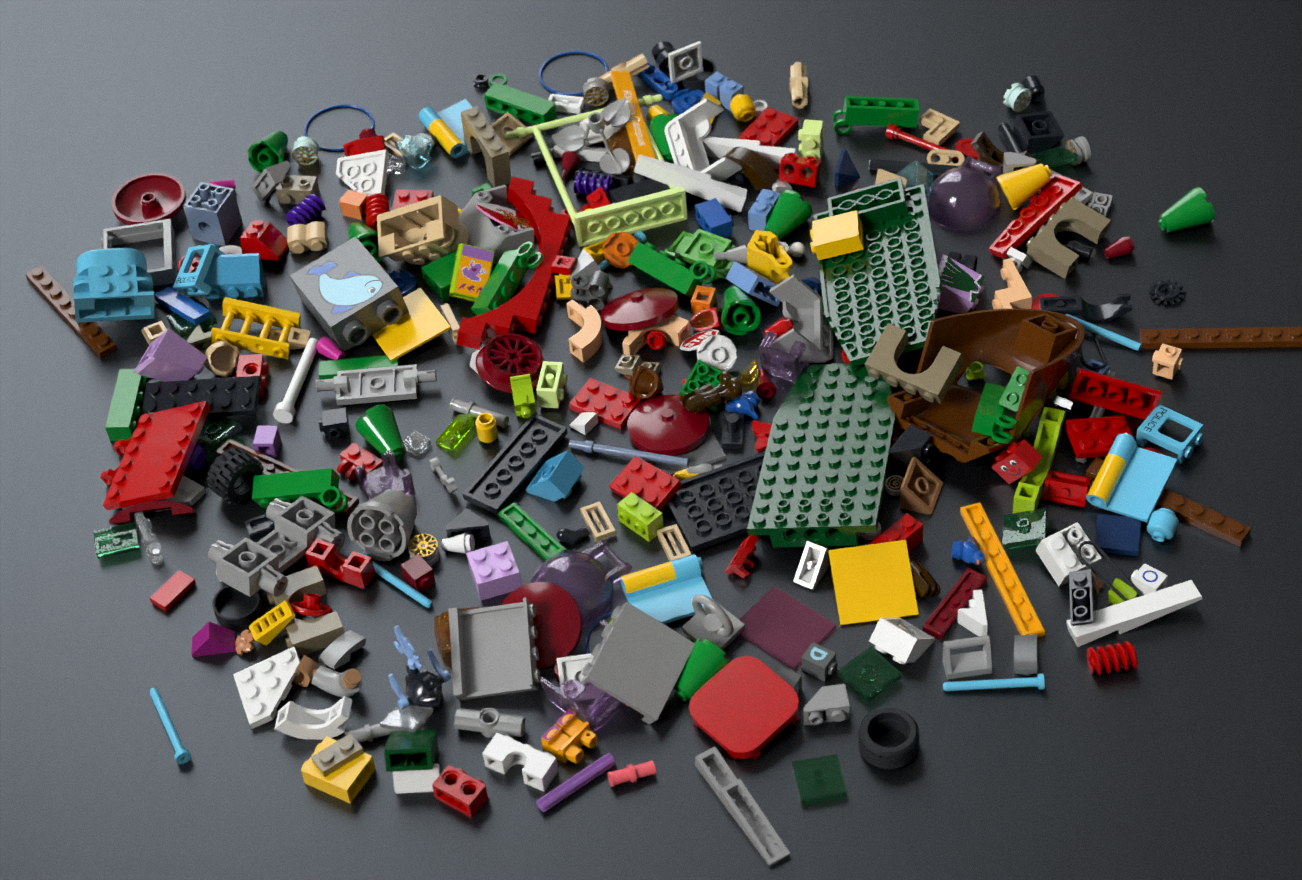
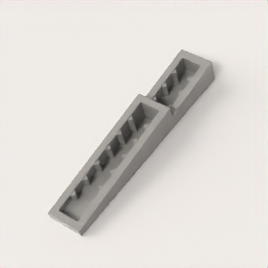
[695,747,790,867]

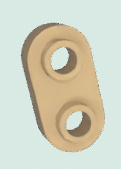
[927,149,965,167]

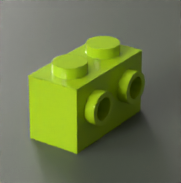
[617,492,664,542]

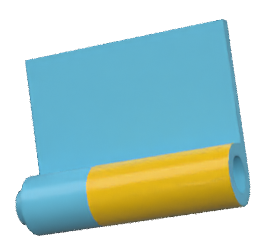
[418,99,472,158]
[1086,433,1178,522]
[620,554,712,624]

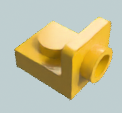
[555,274,573,300]

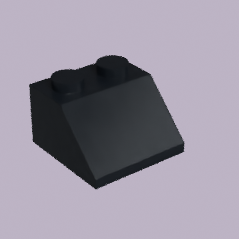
[1013,111,1064,155]
[888,425,933,478]

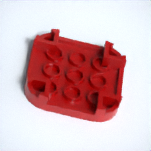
[689,656,800,760]

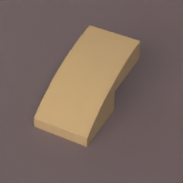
[269,327,311,350]

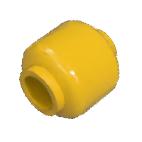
[729,94,756,122]

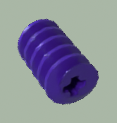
[574,171,615,199]
[286,194,326,226]

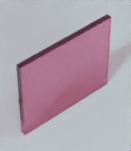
[739,586,836,669]

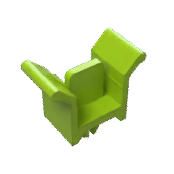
[510,374,537,418]

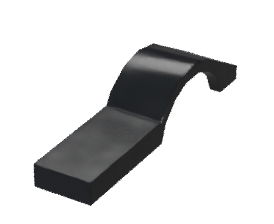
[1039,293,1132,322]

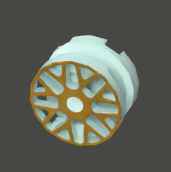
[1003,83,1032,112]
[292,137,319,165]

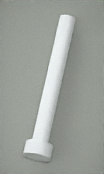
[273,338,318,423]

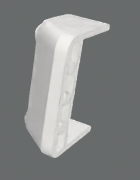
[665,98,742,182]

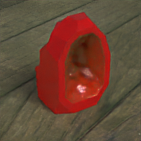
[690,307,725,332]

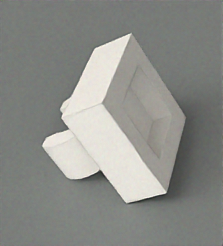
[1007,247,1032,272]

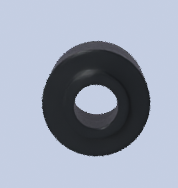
[1022,75,1045,102]

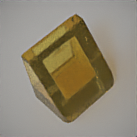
[738,359,758,387]

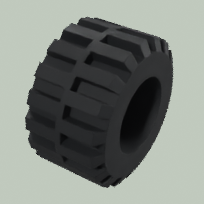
[207,447,264,504]

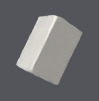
[569,412,598,435]

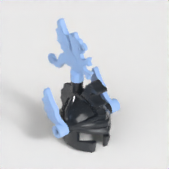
[389,625,451,716]

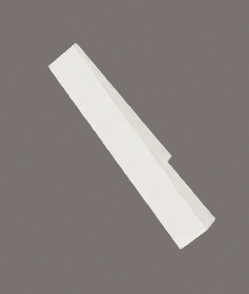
[702,137,795,170]
[634,154,747,213]
[1066,580,1202,647]

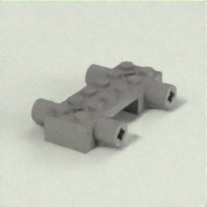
[208,496,344,597]

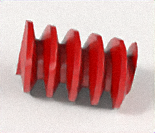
[365,193,389,232]
[1087,641,1138,675]

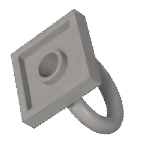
[682,594,745,650]

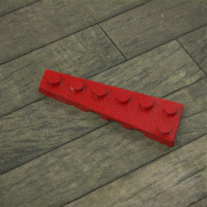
[989,173,1083,259]

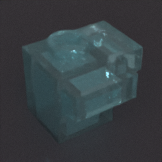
[395,132,434,170]

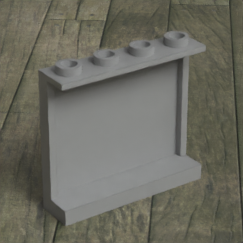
[449,598,541,700]
[580,602,695,724]

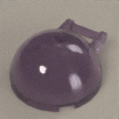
[927,155,1003,231]
[530,540,632,626]

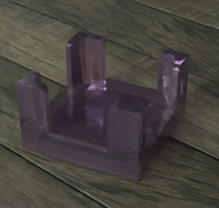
[758,331,809,383]
[354,450,415,499]

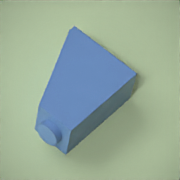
[726,261,780,307]

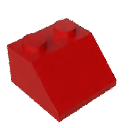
[240,220,288,261]

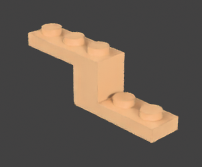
[992,258,1032,309]

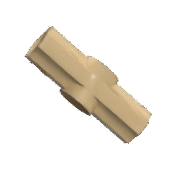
[598,53,650,90]
[790,62,808,108]

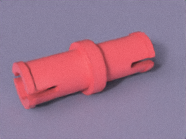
[607,760,656,787]

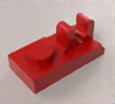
[725,535,759,578]

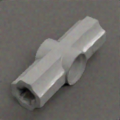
[454,708,526,738]

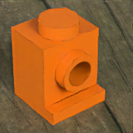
[691,285,717,314]

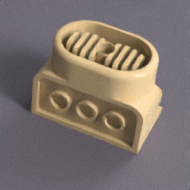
[377,195,469,265]

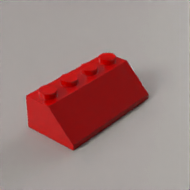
[1068,367,1162,420]

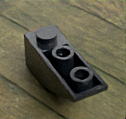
[1069,569,1097,626]

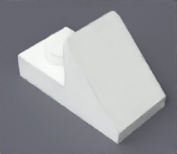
[957,590,988,637]

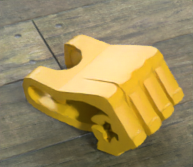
[747,230,793,284]

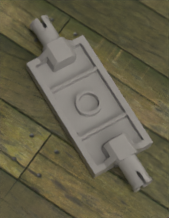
[315,364,437,406]

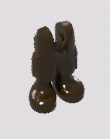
[680,370,742,413]

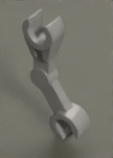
[429,457,458,493]

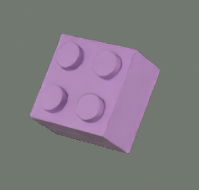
[466,541,522,601]

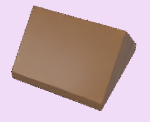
[900,457,943,515]

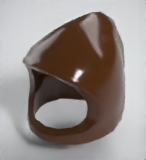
[624,365,664,399]

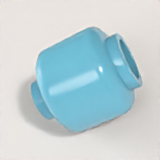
[1147,508,1179,542]

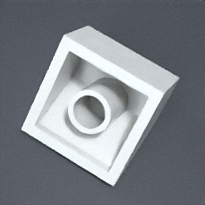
[869,617,935,665]

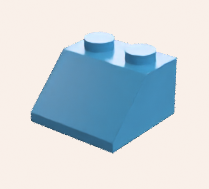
[526,450,585,501]

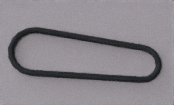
[1079,333,1107,370]
[1077,541,1142,601]

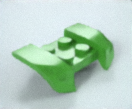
[664,229,744,279]

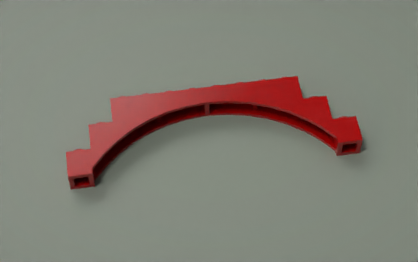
[457,177,572,350]

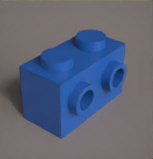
[695,198,734,238]

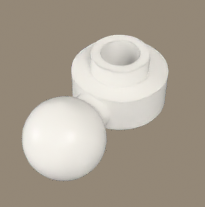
[777,242,805,257]

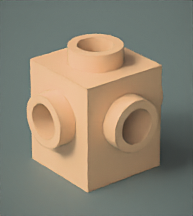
[1152,343,1184,380]

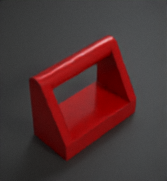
[1042,470,1092,507]

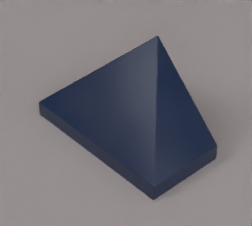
[835,148,860,187]

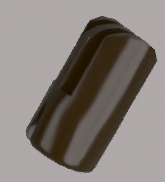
[910,560,941,598]

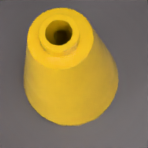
[996,163,1052,210]

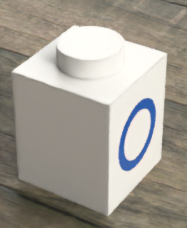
[1130,563,1168,596]

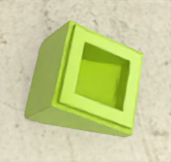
[1108,578,1138,605]

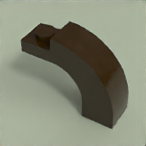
[970,131,1037,177]
[721,147,779,191]

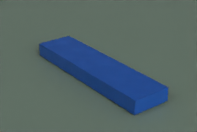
[154,287,212,325]

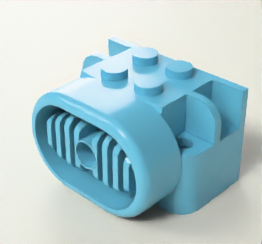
[73,248,155,323]

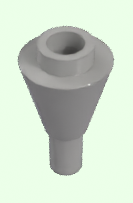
[714,245,747,264]

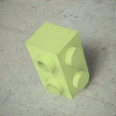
[798,120,823,160]
[536,361,568,408]

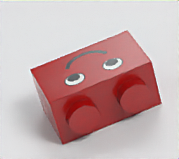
[991,439,1042,484]

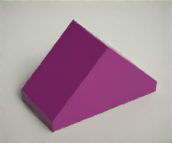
[192,621,236,657]

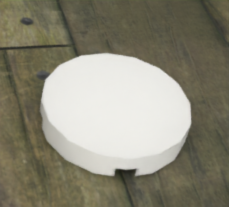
[697,335,737,371]

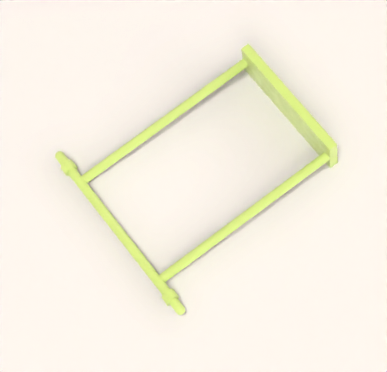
[505,94,687,247]

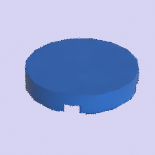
[672,89,705,115]
[387,270,417,297]

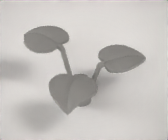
[552,98,631,174]

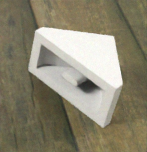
[793,541,828,589]

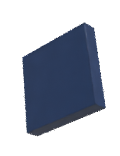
[1094,514,1141,556]

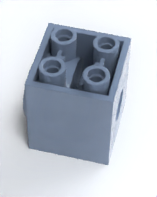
[183,182,242,246]

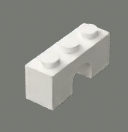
[482,733,558,792]

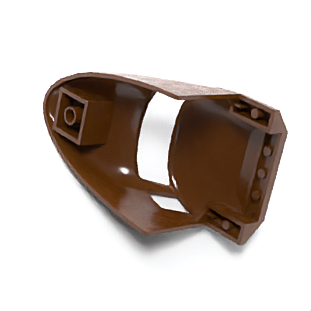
[887,308,1085,463]

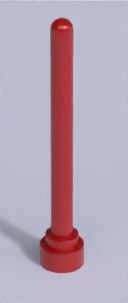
[885,123,968,163]

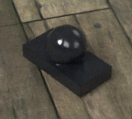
[1051,395,1082,422]

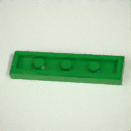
[319,355,399,380]
[498,502,567,565]

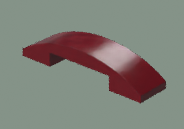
[109,501,196,525]

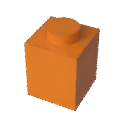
[339,190,368,220]

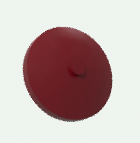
[111,173,186,225]
[601,288,679,331]
[627,394,710,456]
[501,582,583,670]

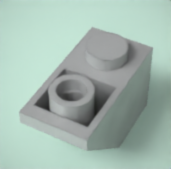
[803,684,850,725]

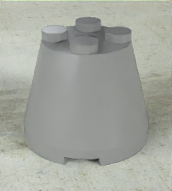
[347,489,417,561]

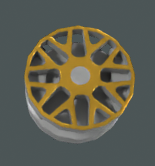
[583,77,609,106]
[1065,136,1091,165]
[408,534,440,566]

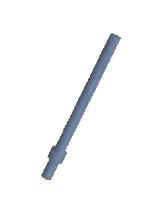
[569,440,689,467]

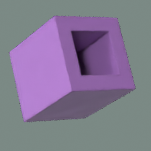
[253,426,281,458]

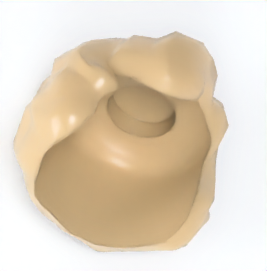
[204,340,240,377]

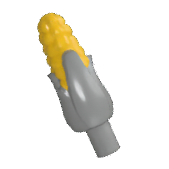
[673,463,722,481]

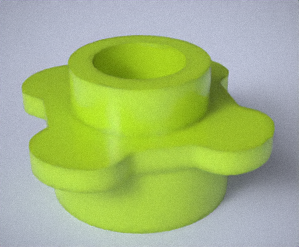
[965,361,986,381]

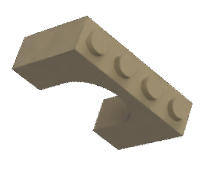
[461,106,512,187]
[1026,197,1111,279]
[865,323,964,404]
[266,565,345,657]

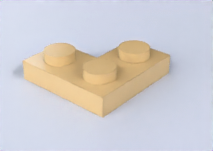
[919,109,960,146]

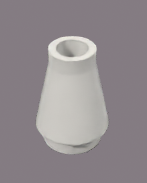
[442,533,475,554]

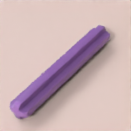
[537,753,616,812]

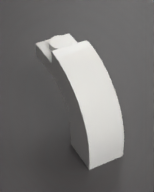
[275,696,352,740]

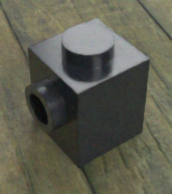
[319,408,350,440]

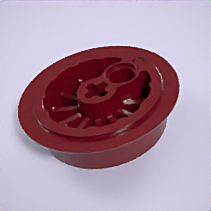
[475,333,545,393]

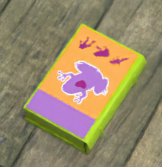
[449,243,494,302]

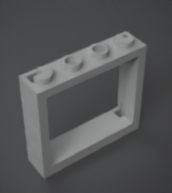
[101,219,176,286]

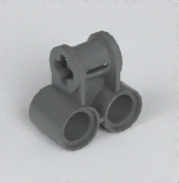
[570,271,609,311]

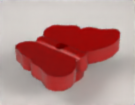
[752,420,772,452]

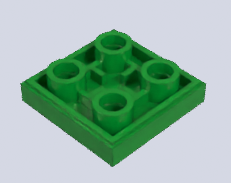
[680,360,734,412]

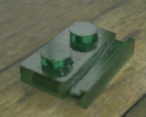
[93,522,140,559]

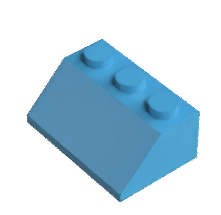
[203,253,266,299]

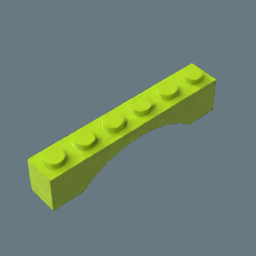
[1013,407,1065,519]

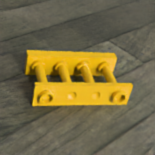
[211,297,301,359]

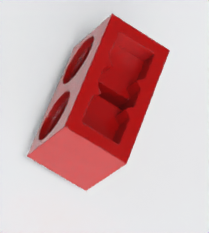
[778,153,821,187]
[432,765,488,818]

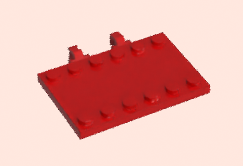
[100,401,211,510]

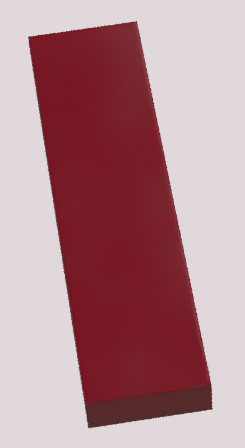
[922,568,987,640]

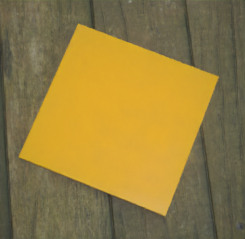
[372,287,451,362]
[828,540,919,626]

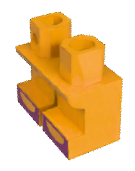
[541,709,598,763]

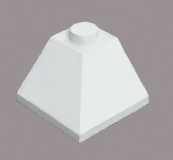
[668,41,703,84]

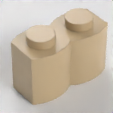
[287,222,328,254]

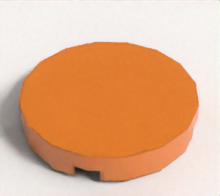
[603,232,638,269]

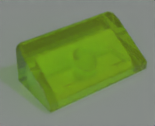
[435,414,475,450]

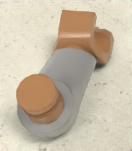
[292,655,362,697]

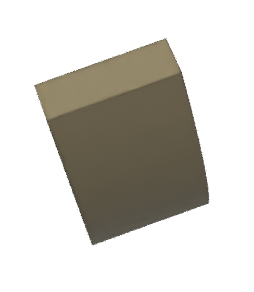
[615,354,662,376]

